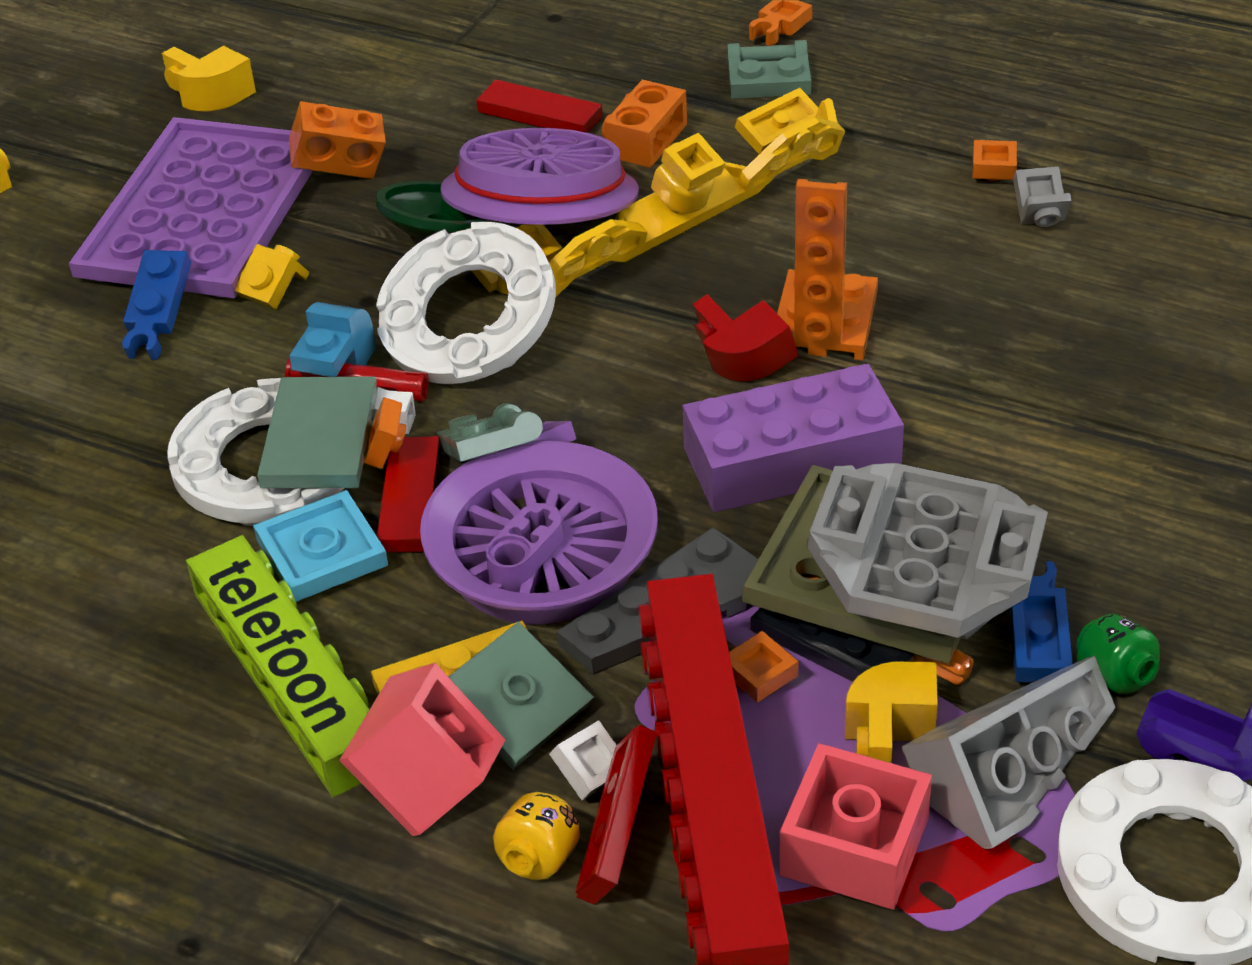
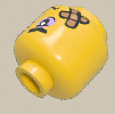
[493,792,580,881]

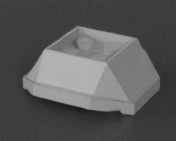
[808,463,1048,639]

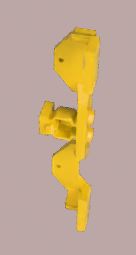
[471,87,845,298]

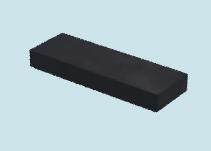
[750,608,916,682]

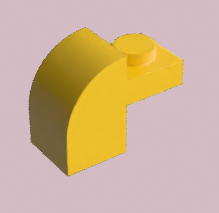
[162,46,256,111]
[845,661,938,763]

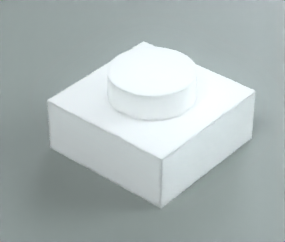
[549,720,617,800]

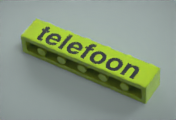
[186,535,369,798]

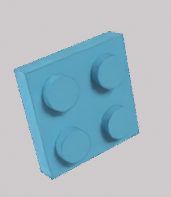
[253,490,388,602]

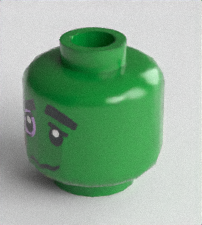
[1076,613,1160,695]

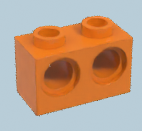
[602,79,687,168]
[289,101,386,179]

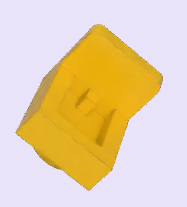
[235,244,310,310]

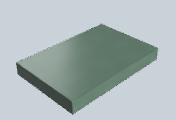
[257,377,378,488]

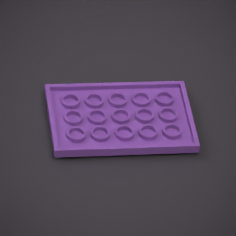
[69,117,313,298]

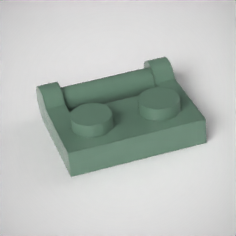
[727,40,811,99]
[437,403,543,462]

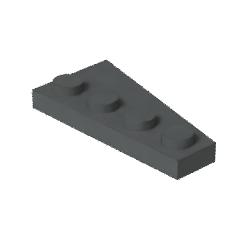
[557,527,758,674]

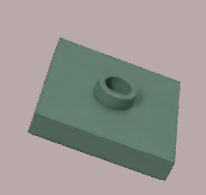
[449,621,594,770]

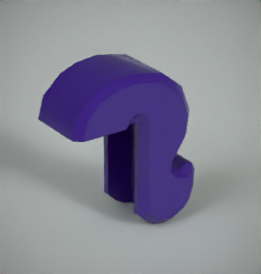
[1136,689,1252,782]

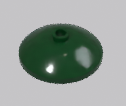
[376,181,504,240]

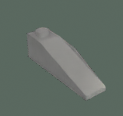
[902,656,1116,849]

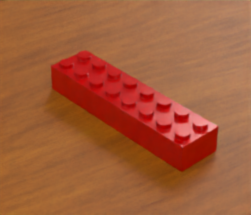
[638,573,789,965]

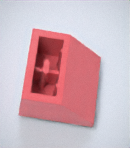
[339,663,506,836]

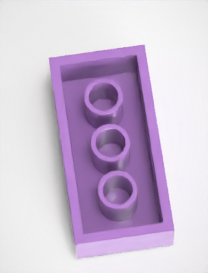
[682,363,904,513]

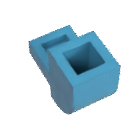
[289,302,376,377]

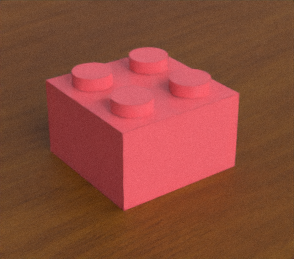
[779,743,932,910]

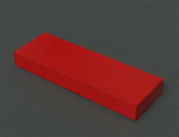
[476,79,603,133]
[377,436,441,552]
[575,724,657,905]

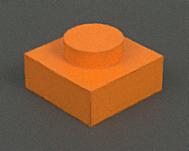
[972,140,1017,181]
[364,397,406,469]
[729,631,799,703]

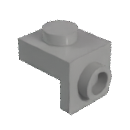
[1013,166,1072,227]

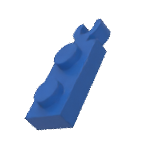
[122,250,191,360]
[1010,561,1072,682]

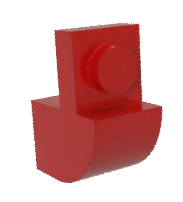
[692,294,799,381]

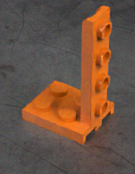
[777,179,878,361]

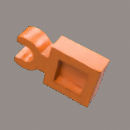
[749,0,812,46]

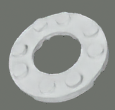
[376,222,556,384]
[167,378,344,526]
[1057,759,1252,965]

